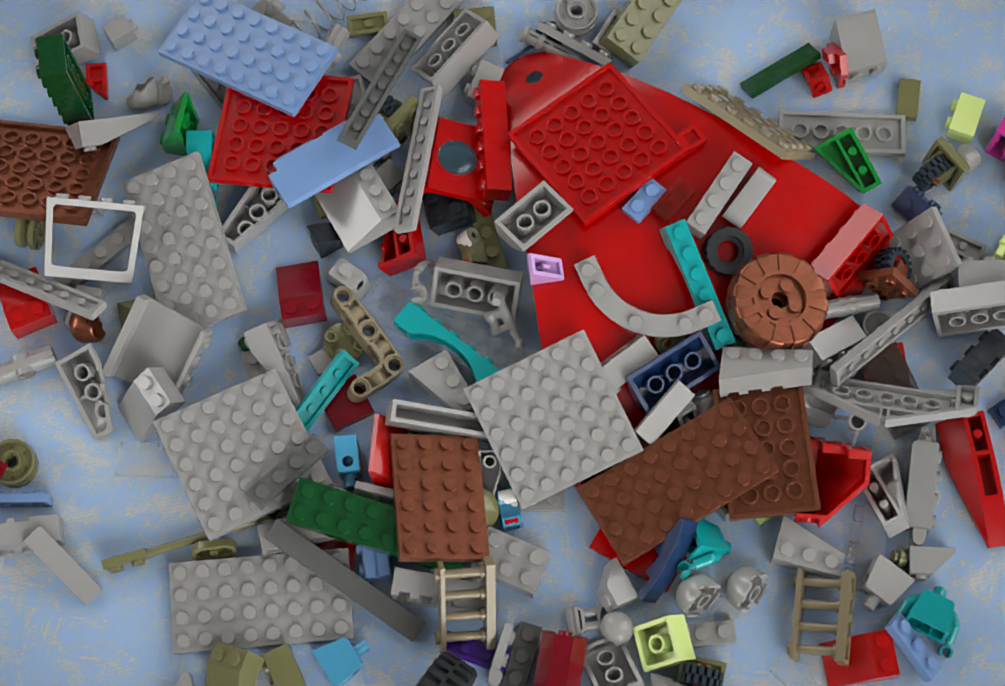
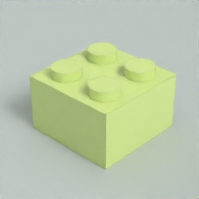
[633,614,696,673]

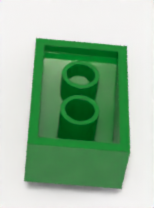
[160,92,199,156]

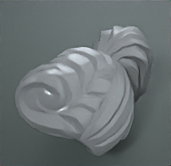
[127,76,172,110]

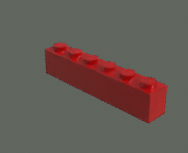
[473,79,513,201]

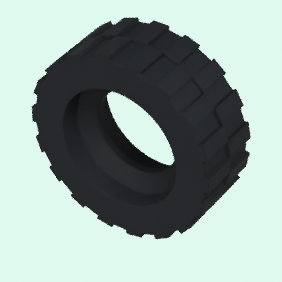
[702,227,753,276]

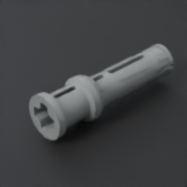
[519,25,581,60]

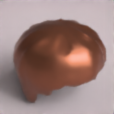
[69,313,106,343]

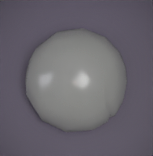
[600,611,634,646]

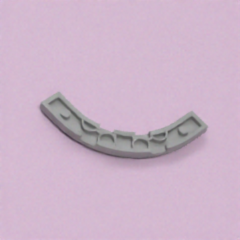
[574,255,721,337]

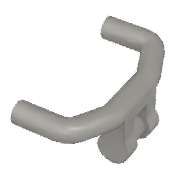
[484,291,525,355]

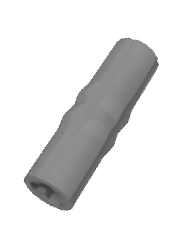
[826,292,880,319]

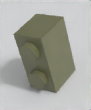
[262,643,307,686]

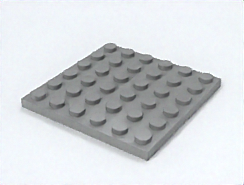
[464,329,643,510]
[153,369,333,541]

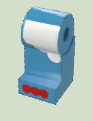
[496,487,523,532]

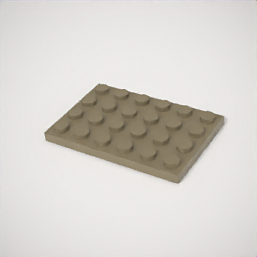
[681,83,817,160]

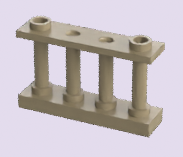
[433,556,496,653]
[787,568,856,666]

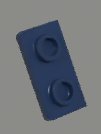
[891,185,943,221]

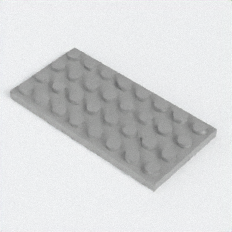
[123,151,247,328]
[169,548,355,654]

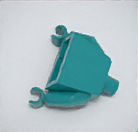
[677,519,732,579]
[886,586,960,658]

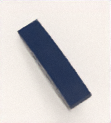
[637,517,698,603]

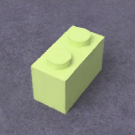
[944,92,986,144]

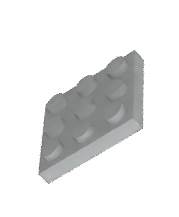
[889,207,962,292]

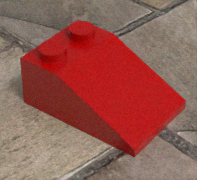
[0,266,58,339]
[819,630,900,686]

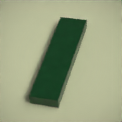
[740,43,821,99]

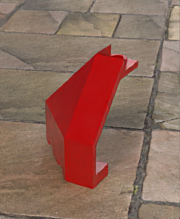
[794,436,872,528]

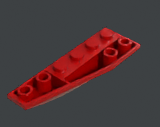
[935,410,1005,549]

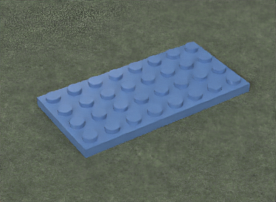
[158,0,339,117]

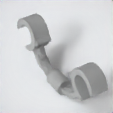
[410,260,438,303]

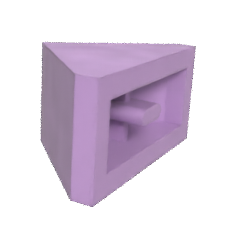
[527,253,564,285]

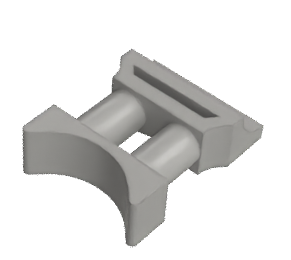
[565,603,603,637]

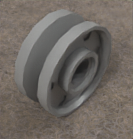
[554,0,598,37]

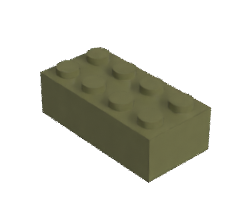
[599,0,682,68]

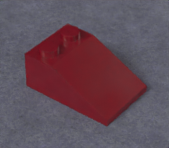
[276,260,327,328]

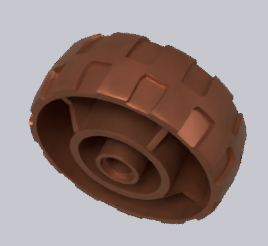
[724,252,829,351]

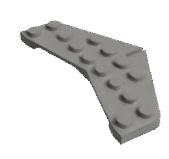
[803,366,980,428]

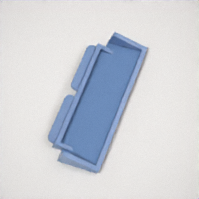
[268,114,400,209]

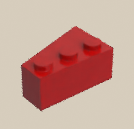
[378,200,427,276]

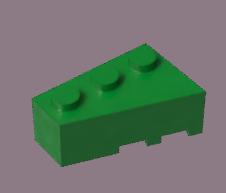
[812,127,882,194]

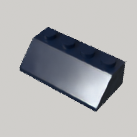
[625,330,721,414]

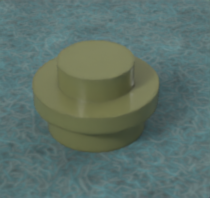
[890,546,909,568]

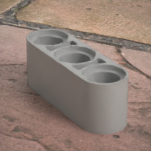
[722,167,777,229]

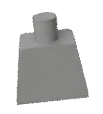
[327,257,372,302]
[859,554,915,612]

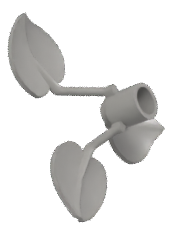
[804,394,886,447]

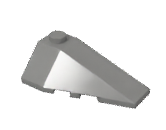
[66,112,159,152]
[243,319,305,405]
[55,343,115,440]

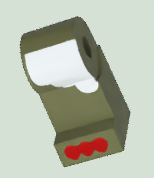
[456,227,488,265]

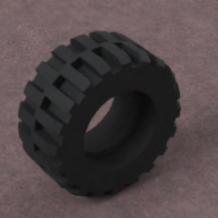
[416,651,477,686]

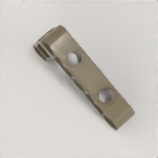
[330,286,405,403]

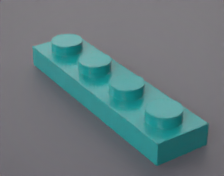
[295,349,360,432]

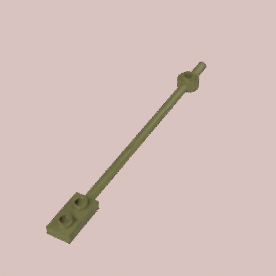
[101,490,354,573]

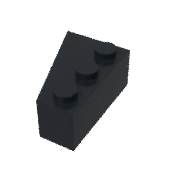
[948,329,1005,386]

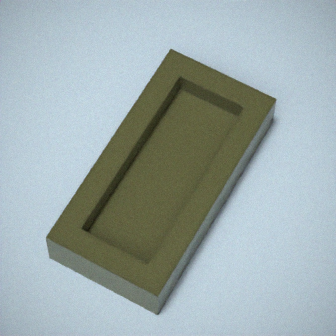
[895,78,921,122]

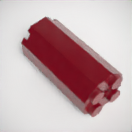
[533,630,588,686]

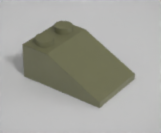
[206,642,265,686]

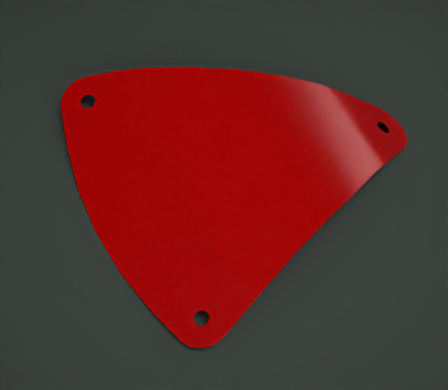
[500,52,890,434]

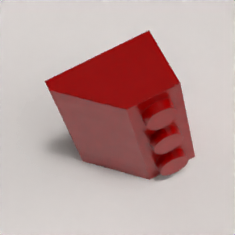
[368,414,411,489]

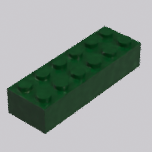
[34,34,95,126]

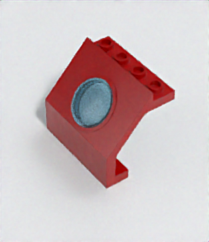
[400,117,494,216]

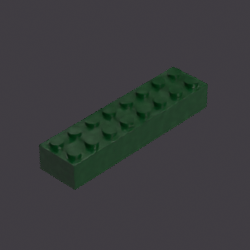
[284,477,464,570]

